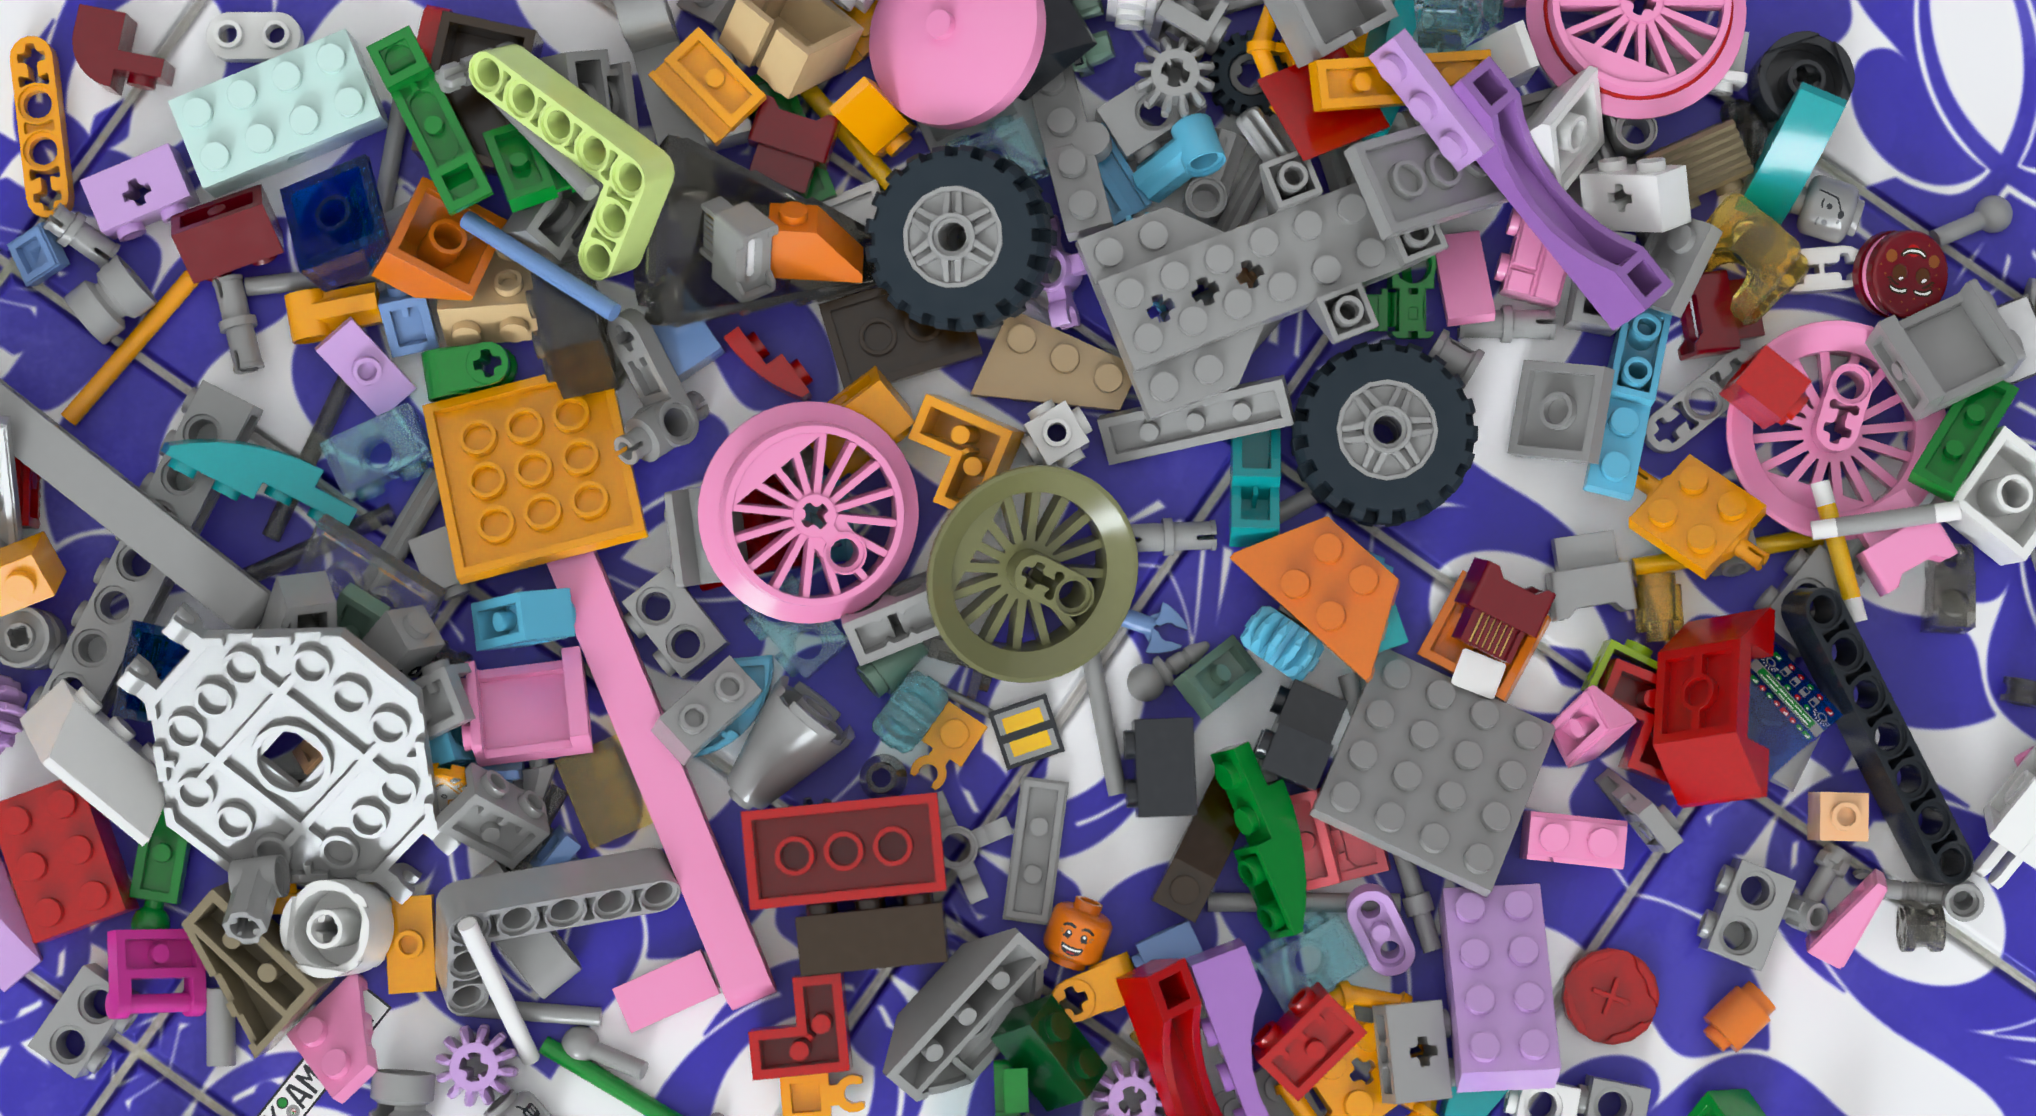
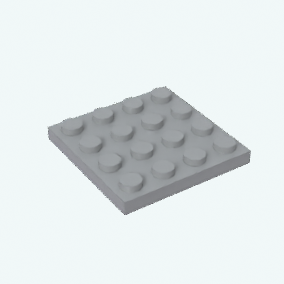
[1309,649,1556,897]

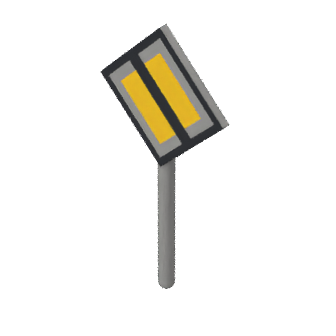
[911,672,1065,770]

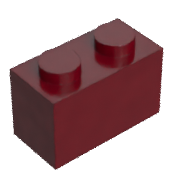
[171,184,284,284]

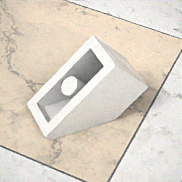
[1462,20,1540,88]

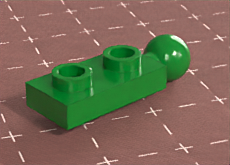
[129,805,191,929]

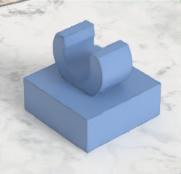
[529,824,581,868]

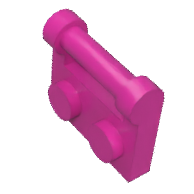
[105,929,207,1019]

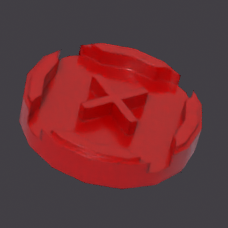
[1561,948,1660,1045]

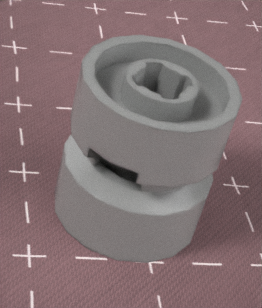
[64,255,157,345]
[0,606,68,671]
[368,1069,436,1116]

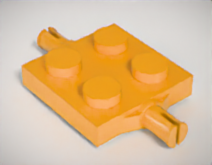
[1629,454,1770,580]

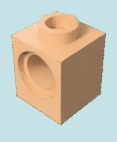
[1807,792,1869,842]

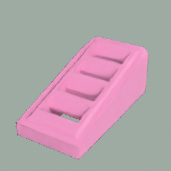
[1805,869,1888,969]

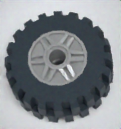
[865,144,1057,332]
[1290,340,1478,527]

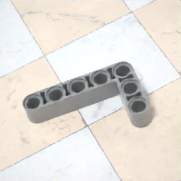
[613,0,723,239]
[435,848,681,1015]

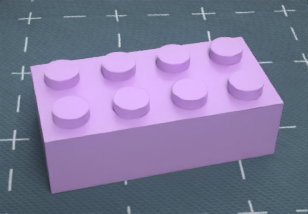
[1438,884,1561,1093]

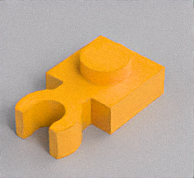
[910,701,988,790]
[780,1073,866,1116]

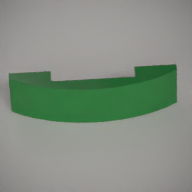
[366,25,494,216]

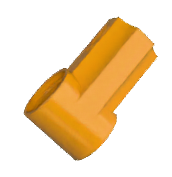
[284,282,383,344]

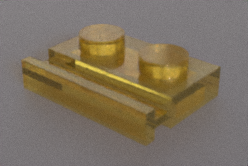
[555,734,653,849]

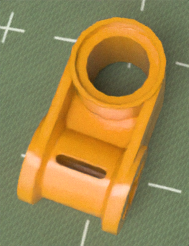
[1051,951,1135,1023]

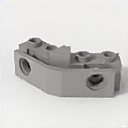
[501,49,639,268]

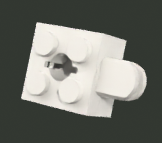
[1972,745,2036,889]

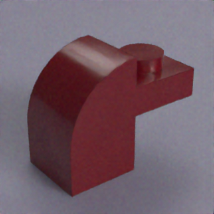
[72,4,176,96]

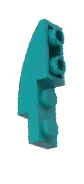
[160,439,358,528]

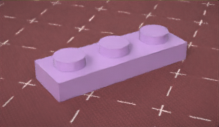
[1368,28,1495,172]

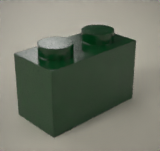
[991,994,1108,1112]

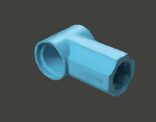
[1132,113,1226,203]

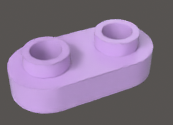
[1346,883,1415,976]

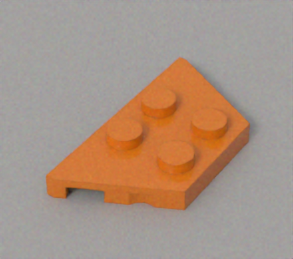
[1230,516,1400,683]

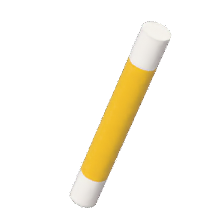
[1810,480,1868,623]

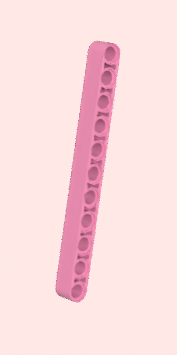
[546,550,777,1011]

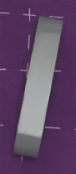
[1644,349,1753,454]

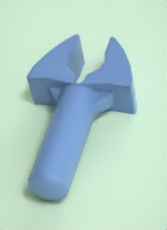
[1121,602,1188,654]

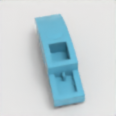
[1583,308,1672,501]

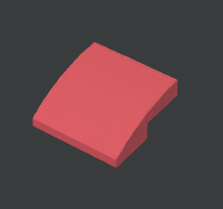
[1289,788,1392,891]

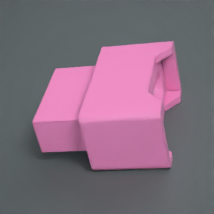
[1855,488,1958,597]

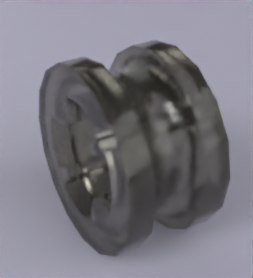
[1999,676,2036,708]

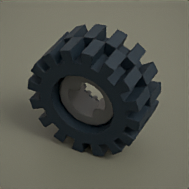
[1207,30,1288,117]

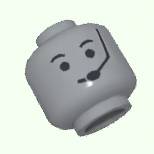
[1790,175,1865,243]

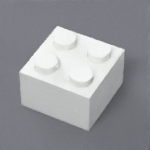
[1930,426,2036,566]

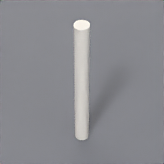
[457,916,540,1065]

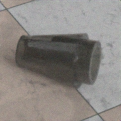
[859,754,907,799]

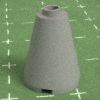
[727,675,855,810]

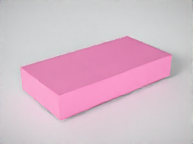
[1435,230,1496,327]
[612,949,721,1033]

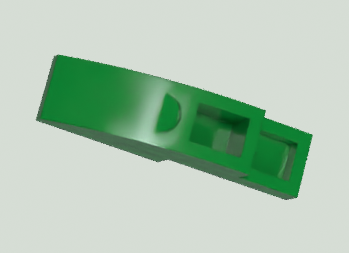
[1210,741,1306,939]

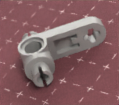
[607,308,709,465]

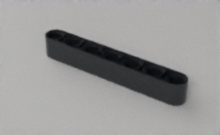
[1781,587,1974,884]

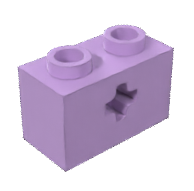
[80,143,200,242]

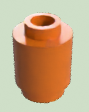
[1703,981,1776,1052]

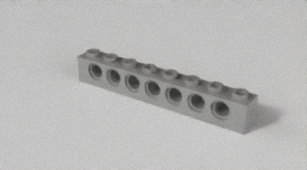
[27,380,264,715]

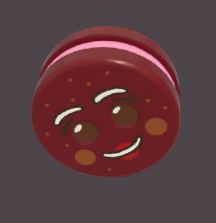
[1852,230,1948,319]

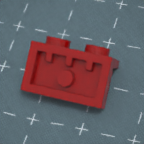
[1251,982,1368,1102]

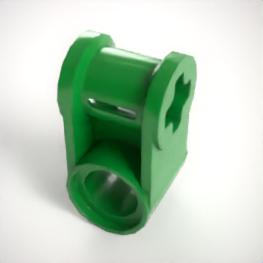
[421,342,518,402]

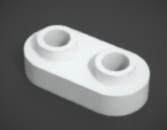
[206,12,304,63]

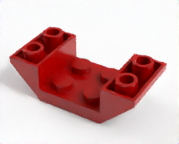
[1653,607,1776,808]

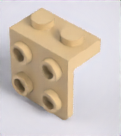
[437,250,542,347]

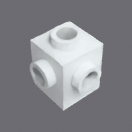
[1021,399,1093,469]

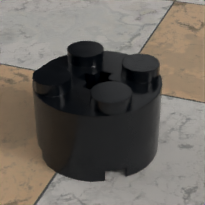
[1747,31,1855,132]

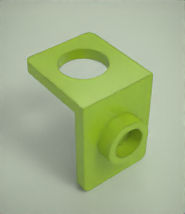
[1581,639,1657,691]

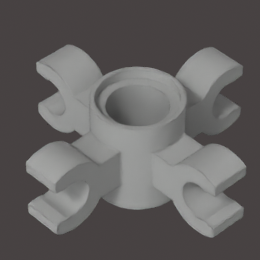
[938,791,1013,905]

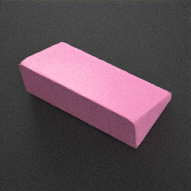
[1550,685,1637,768]

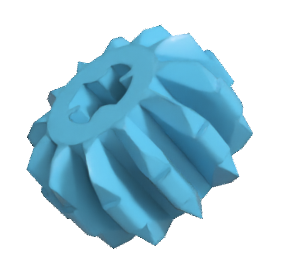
[1240,606,1324,681]

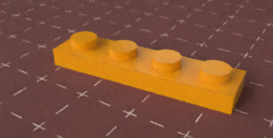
[1308,49,1491,112]

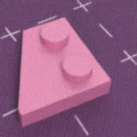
[286,974,378,1104]

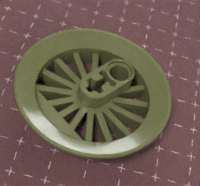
[926,465,1138,683]

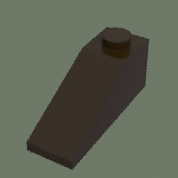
[1150,774,1240,923]

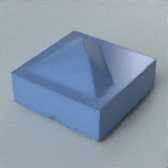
[7,222,70,287]

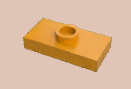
[386,894,439,994]

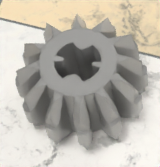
[1134,36,1215,118]

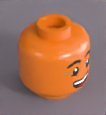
[1042,895,1113,971]

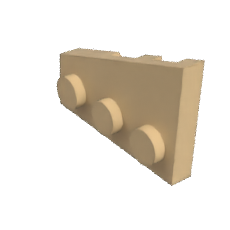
[970,313,1132,412]

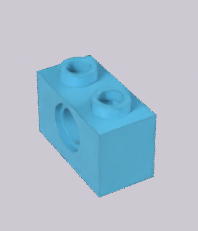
[471,588,576,651]

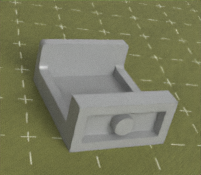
[1865,278,2026,422]

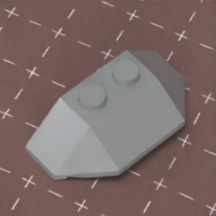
[882,928,1049,1102]

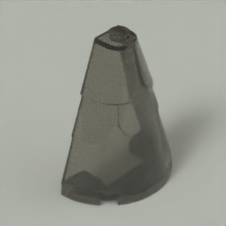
[633,135,877,328]

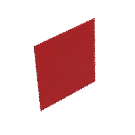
[1257,46,1391,162]

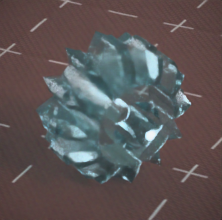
[872,670,948,753]

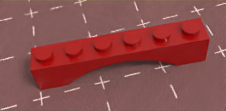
[1115,958,1223,1116]

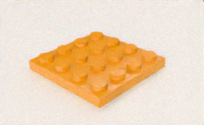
[422,358,649,585]

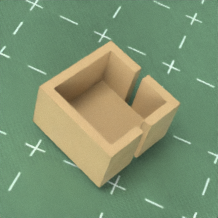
[718,0,864,99]

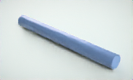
[460,211,621,322]

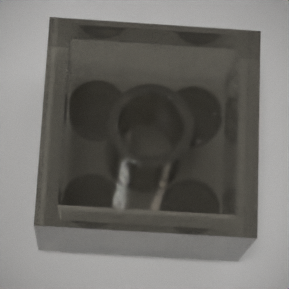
[525,260,620,399]

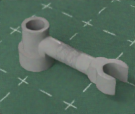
[1852,869,1985,922]

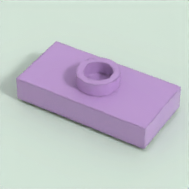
[315,316,416,420]

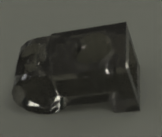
[1920,543,1976,635]

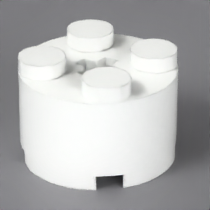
[280,878,394,978]

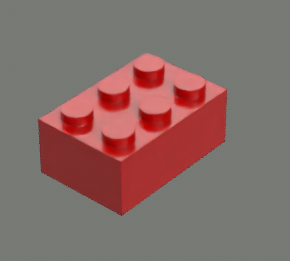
[0,779,140,944]

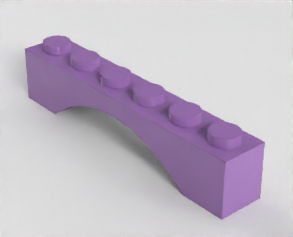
[1451,56,1674,331]
[1185,938,1269,1116]

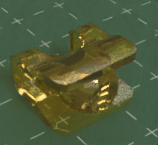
[1704,194,1809,325]

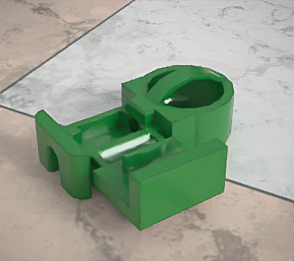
[1364,255,1437,339]
[993,1059,1029,1116]

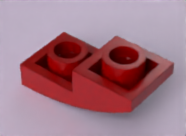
[723,326,813,401]

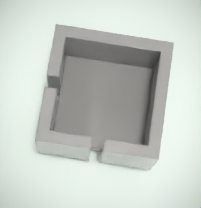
[1263,0,1399,69]

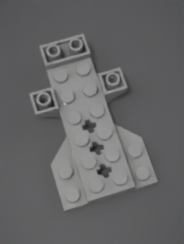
[1075,150,1449,422]

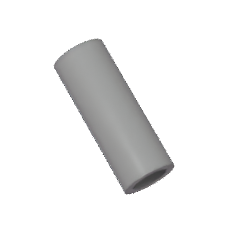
[206,987,236,1067]

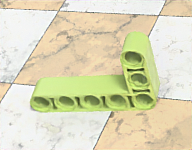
[468,44,675,280]

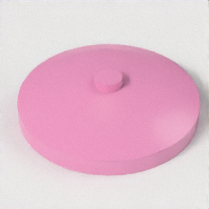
[869,0,1046,130]

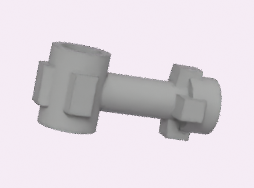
[1782,843,1852,932]

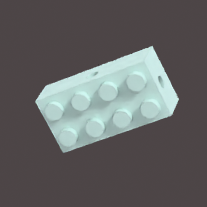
[168,29,389,198]

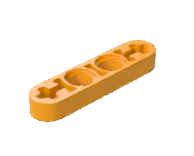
[10,36,75,220]

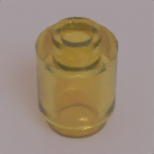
[1634,572,1684,642]

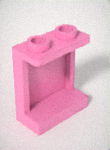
[460,646,594,767]

